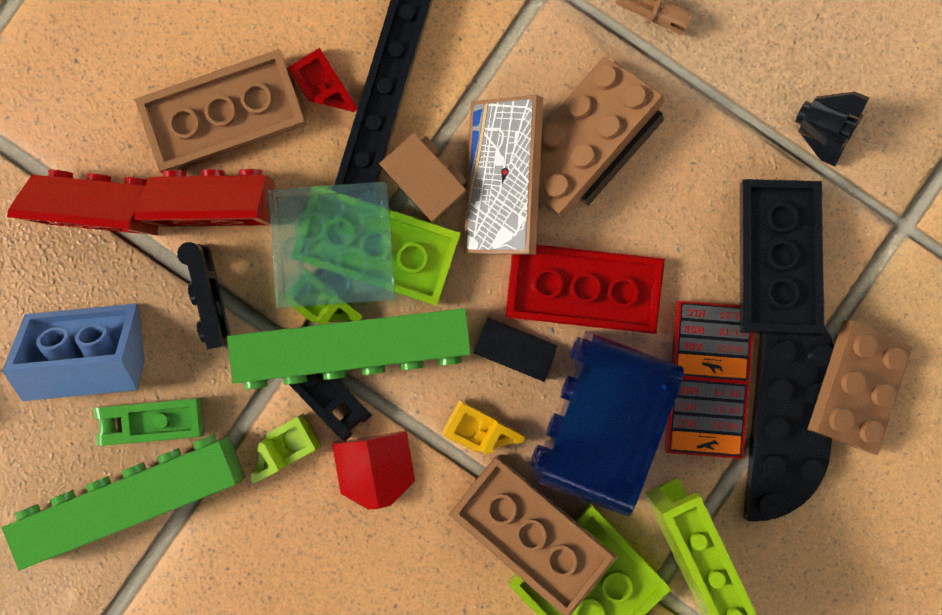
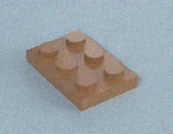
[807,320,913,455]

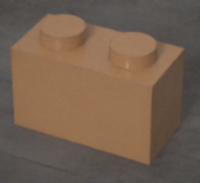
[379,132,467,224]

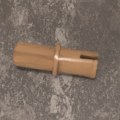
[615,0,693,35]

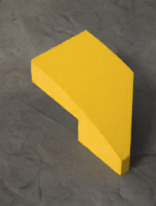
[441,400,526,455]

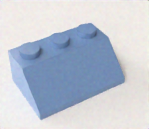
[2,303,144,401]

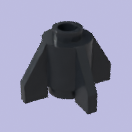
[795,91,870,167]

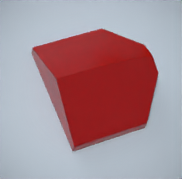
[332,430,416,510]

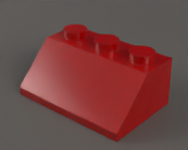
[7,169,158,236]
[135,169,275,227]

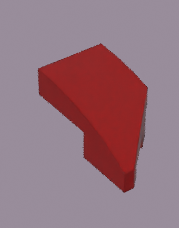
[288,47,358,112]

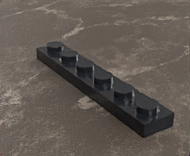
[333,0,433,203]

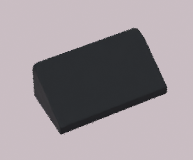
[473,317,557,382]

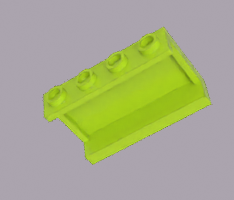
[644,478,757,615]

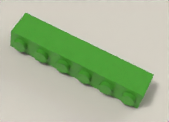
[227,308,471,389]
[1,434,246,571]

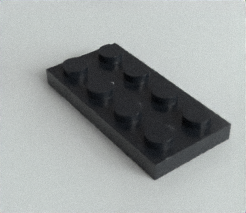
[740,179,824,336]

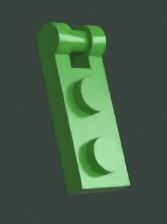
[93,397,204,446]

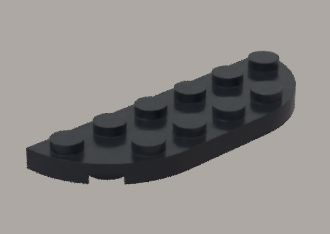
[743,326,834,522]

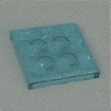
[268,182,396,308]

